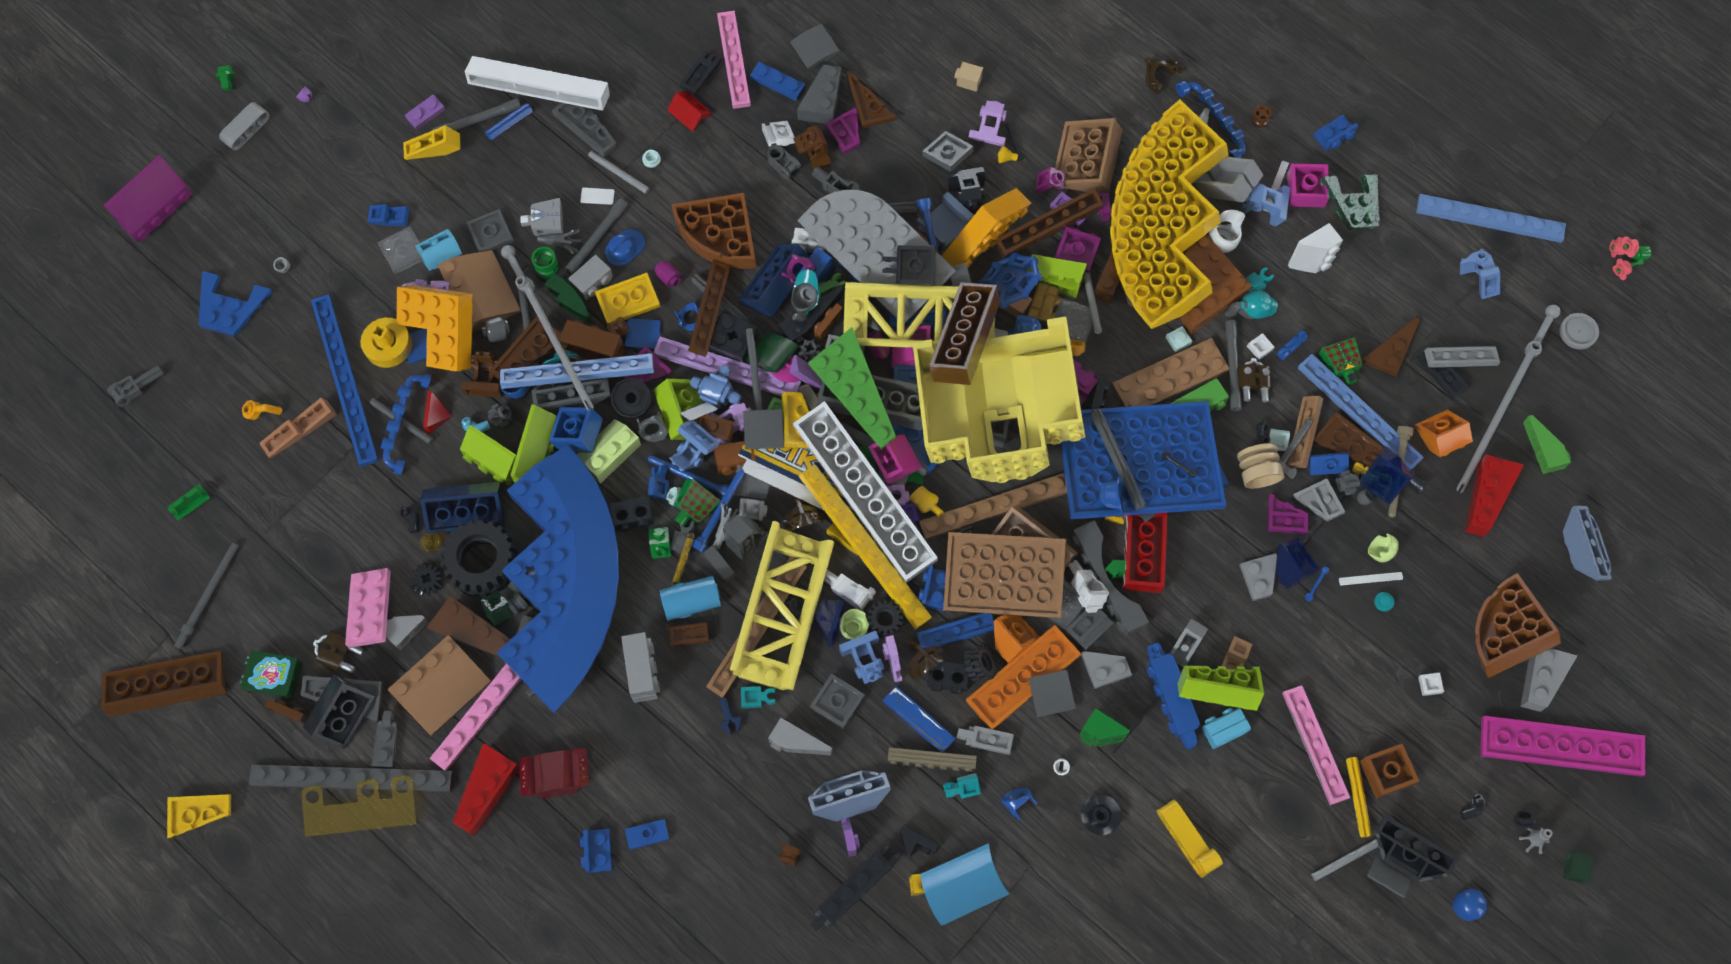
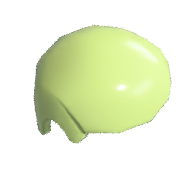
[1368,533,1399,562]
[839,609,869,640]

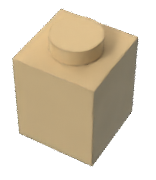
[955,62,983,92]

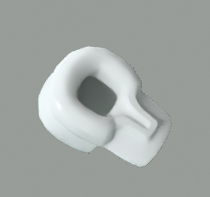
[1208,210,1245,253]

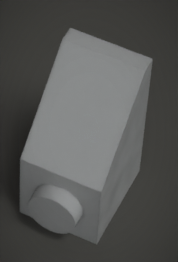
[386,615,429,651]
[1170,619,1208,668]

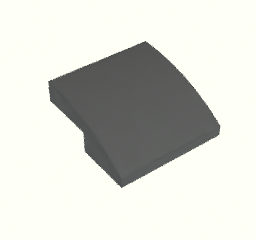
[790,24,841,70]

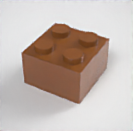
[1360,744,1419,799]

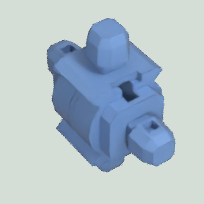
[690,365,742,409]

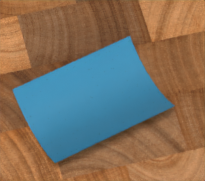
[921,843,1009,926]

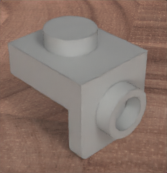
[738,498,767,521]

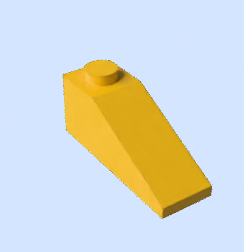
[403,125,460,160]

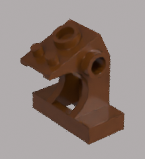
[793,126,831,170]
[461,352,503,398]

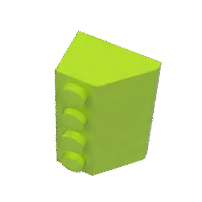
[511,405,557,483]

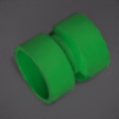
[531,247,559,279]

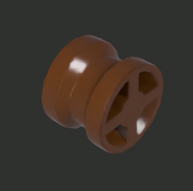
[1251,104,1272,127]
[607,317,630,336]
[777,844,802,867]

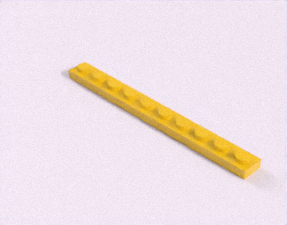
[799,465,932,630]

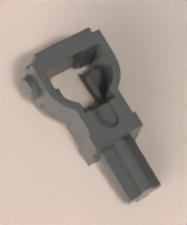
[812,167,860,193]

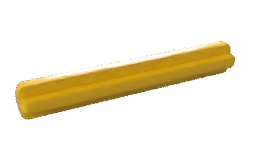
[1346,757,1372,838]

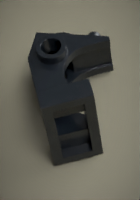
[947,167,985,213]

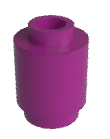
[654,260,681,287]
[867,331,890,360]

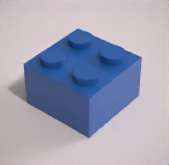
[549,407,603,453]

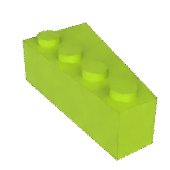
[1177,666,1264,711]

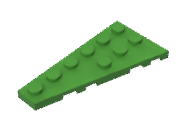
[808,327,896,450]

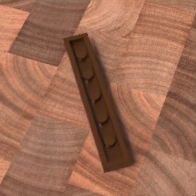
[688,259,731,357]

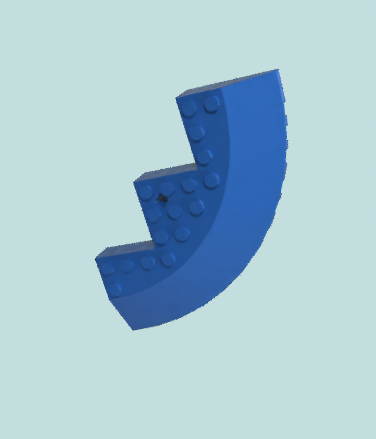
[497,445,619,714]

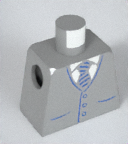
[521,198,564,236]

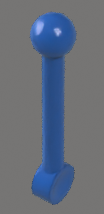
[1305,566,1329,601]

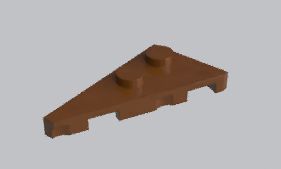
[846,71,896,129]
[1362,318,1420,377]

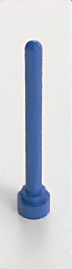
[916,198,944,286]
[648,455,729,499]
[692,469,745,553]

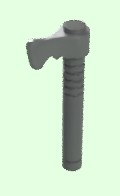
[1277,418,1313,479]

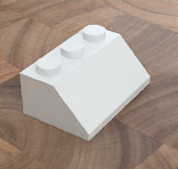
[1288,223,1343,273]

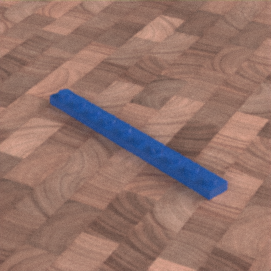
[311,294,379,467]

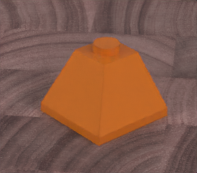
[994,614,1040,663]

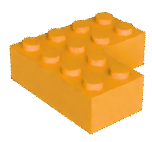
[397,285,473,372]

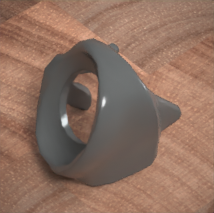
[637,411,668,442]

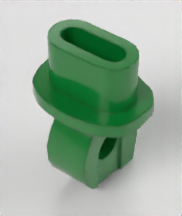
[216,65,235,92]

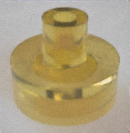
[420,532,441,552]

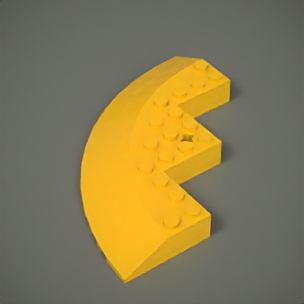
[1110,99,1228,329]

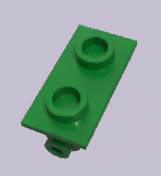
[167,484,210,521]

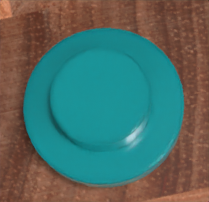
[1374,592,1394,612]

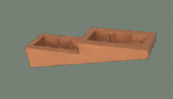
[259,398,338,458]

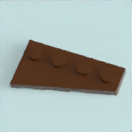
[489,316,561,380]
[426,596,511,657]

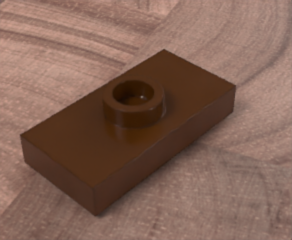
[668,622,710,647]

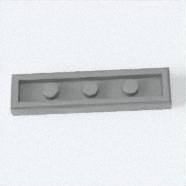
[1424,346,1500,367]

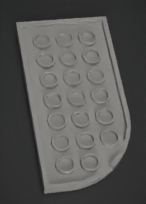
[797,190,956,324]

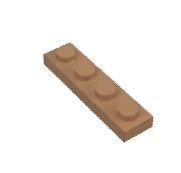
[1287,396,1323,468]

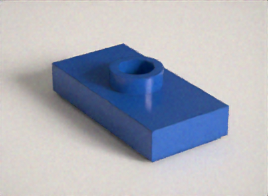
[1309,453,1349,475]
[625,819,670,850]

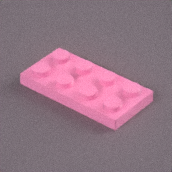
[345,568,391,648]

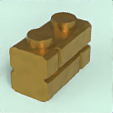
[1027,283,1061,328]

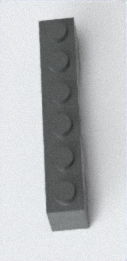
[1071,520,1149,637]

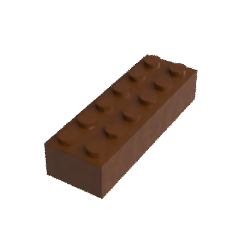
[929,282,1000,385]

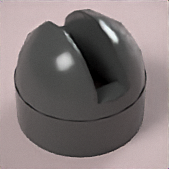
[1357,488,1374,505]

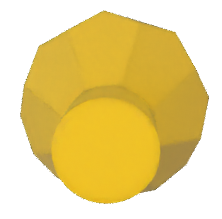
[998,146,1018,163]

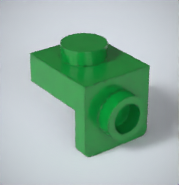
[649,527,671,559]

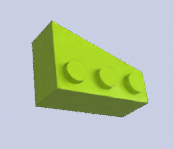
[1026,254,1087,298]

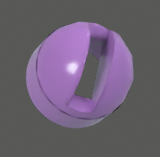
[296,86,312,102]

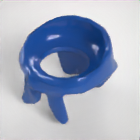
[674,301,700,331]
[1000,788,1037,821]

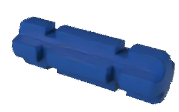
[1277,330,1308,360]

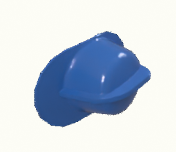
[605,229,645,266]
[1008,315,1042,335]
[1100,475,1125,521]

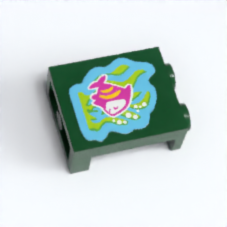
[240,650,303,700]

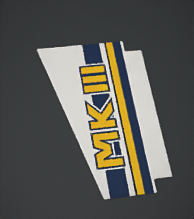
[738,443,854,511]

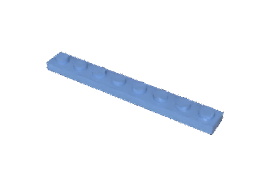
[1416,194,1566,243]
[500,354,654,389]
[1298,354,1424,472]

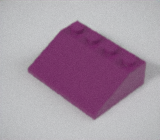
[104,155,192,243]

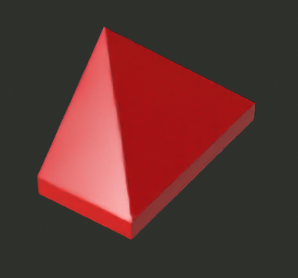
[423,391,452,433]

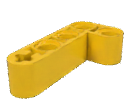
[1157,799,1223,878]

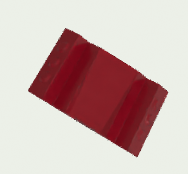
[519,748,589,799]

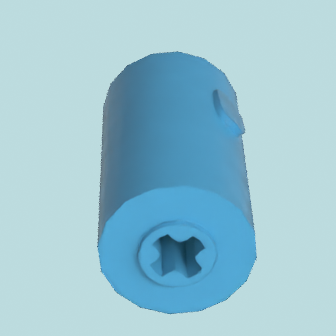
[659,576,721,621]

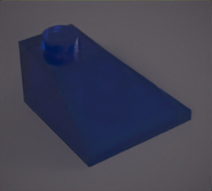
[1359,446,1413,505]
[1276,538,1321,589]
[814,600,844,648]

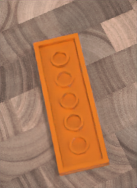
[966,625,1081,730]

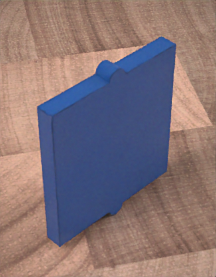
[625,318,661,350]
[407,329,427,365]

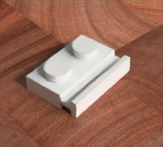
[762,121,795,146]

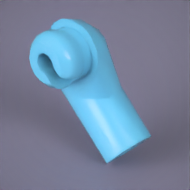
[461,417,491,432]

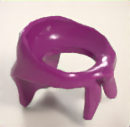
[781,254,815,284]

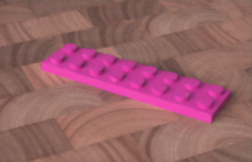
[1480,716,1645,777]

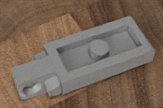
[957,726,1014,755]

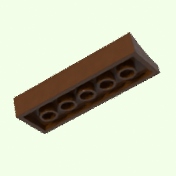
[101,650,227,717]

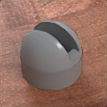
[273,257,290,273]

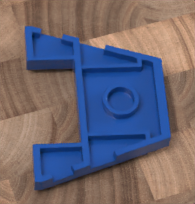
[199,271,272,337]

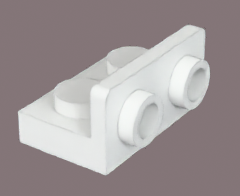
[792,228,829,255]

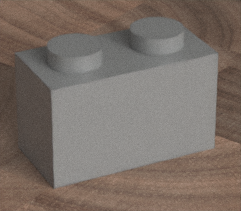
[568,255,613,300]

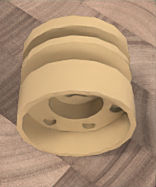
[1237,443,1285,489]

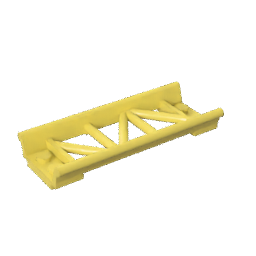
[844,282,995,348]
[730,521,834,690]

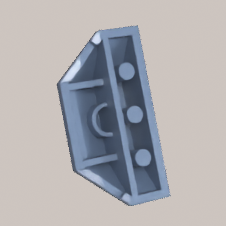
[1563,506,1612,581]
[808,770,891,822]

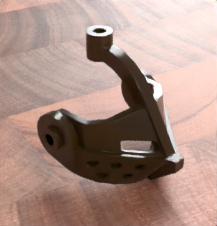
[1145,57,1183,94]
[782,496,824,531]
[907,640,948,680]

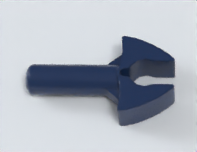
[719,697,741,735]

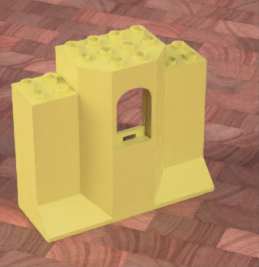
[913,316,1086,483]

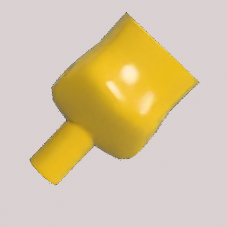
[909,486,944,517]

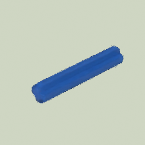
[485,103,533,140]

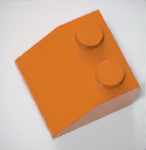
[1415,409,1473,457]

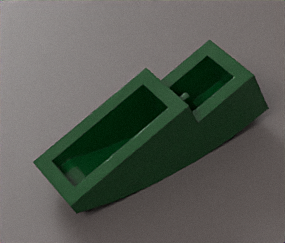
[545,273,591,324]

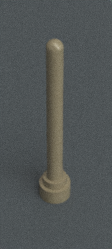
[1388,426,1414,518]

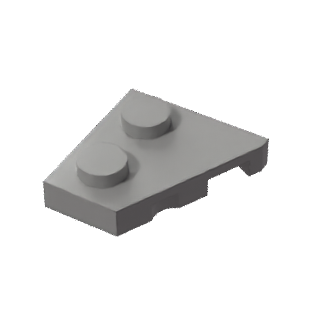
[1293,479,1345,522]
[1239,554,1277,601]
[1081,651,1132,689]

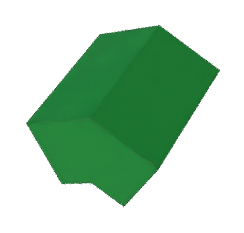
[1105,560,1126,583]

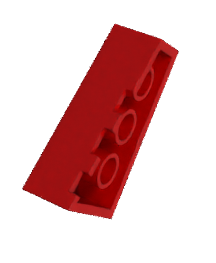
[453,743,520,837]

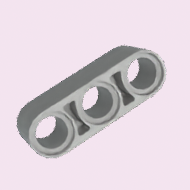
[219,102,269,151]

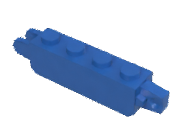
[1146,643,1200,750]

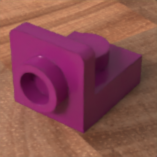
[1036,167,1065,193]
[1097,192,1111,221]

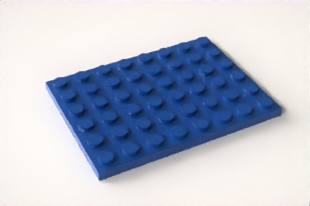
[1060,401,1226,519]

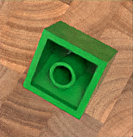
[1079,708,1130,747]

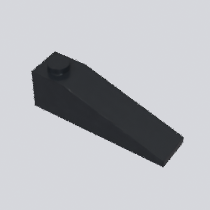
[779,285,843,346]

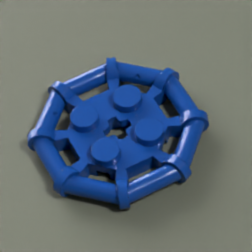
[978,252,1042,309]

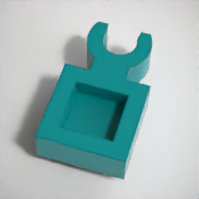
[1245,267,1274,293]
[741,686,776,708]

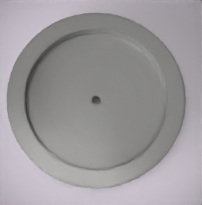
[1560,313,1599,349]

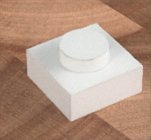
[1247,333,1274,360]
[1418,673,1444,696]

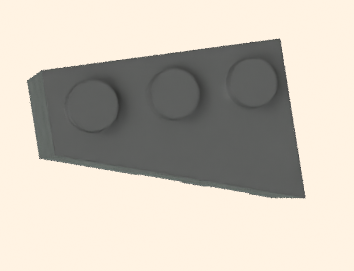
[797,65,841,124]
[723,515,769,561]

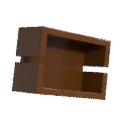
[559,320,625,360]

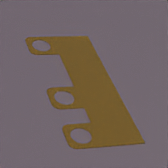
[301,776,416,837]

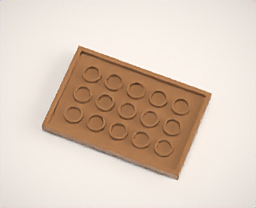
[943,532,1066,618]

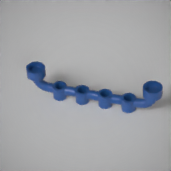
[1176,81,1246,158]
[380,372,432,476]

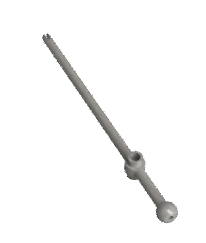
[501,245,594,411]
[1456,304,1561,493]

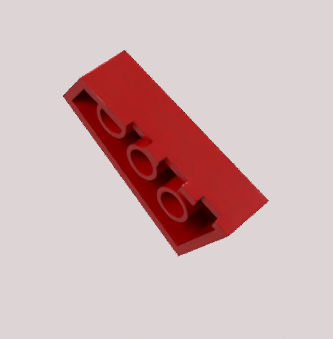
[1465,455,1524,537]

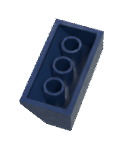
[738,244,810,317]
[420,481,504,534]

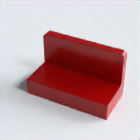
[667,91,711,131]

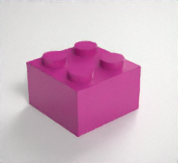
[1287,163,1330,207]

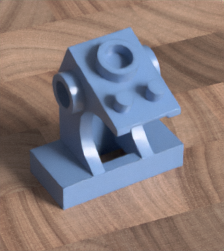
[1242,183,1290,226]
[1460,248,1500,299]
[669,420,720,471]
[839,631,884,684]

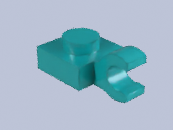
[943,773,981,799]

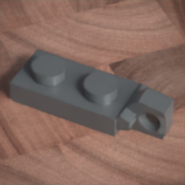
[372,711,398,768]

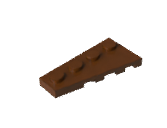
[1313,412,1397,474]

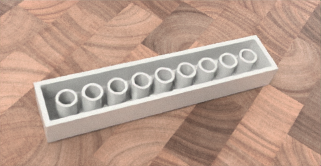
[793,401,938,583]

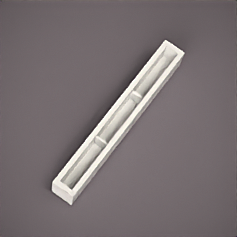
[465,56,610,111]

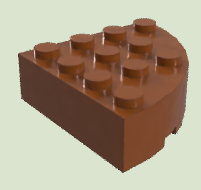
[671,193,756,269]
[1180,234,1252,335]
[1475,573,1561,678]

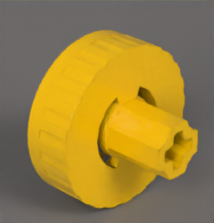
[360,317,412,368]

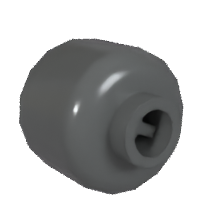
[481,317,510,343]

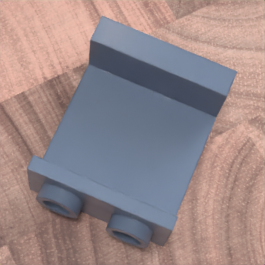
[916,192,974,251]

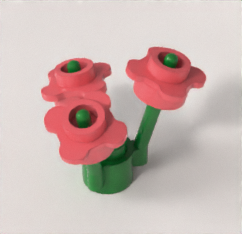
[1609,236,1651,280]

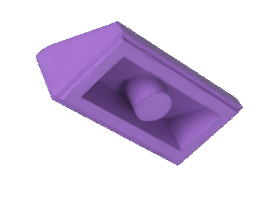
[789,355,822,389]

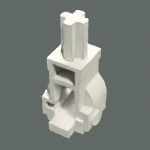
[1068,560,1109,613]
[824,570,876,611]

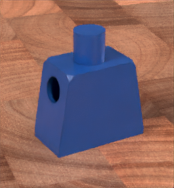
[800,247,836,284]

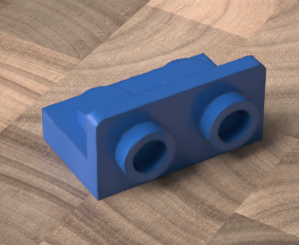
[1313,115,1358,152]
[919,565,946,611]
[580,829,612,873]

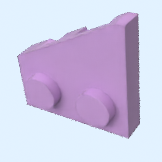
[882,635,902,682]

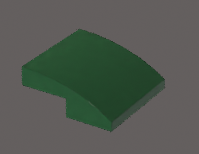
[745,333,799,373]

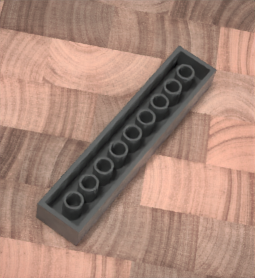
[817,375,1009,448]

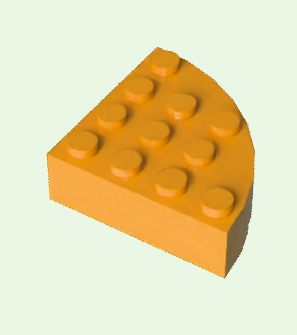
[942,188,1032,268]

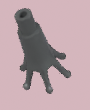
[537,229,582,254]

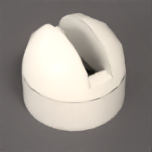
[1053,758,1070,775]

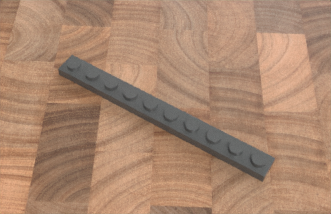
[249,765,453,792]

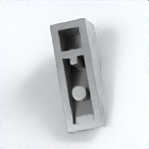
[768,718,833,755]

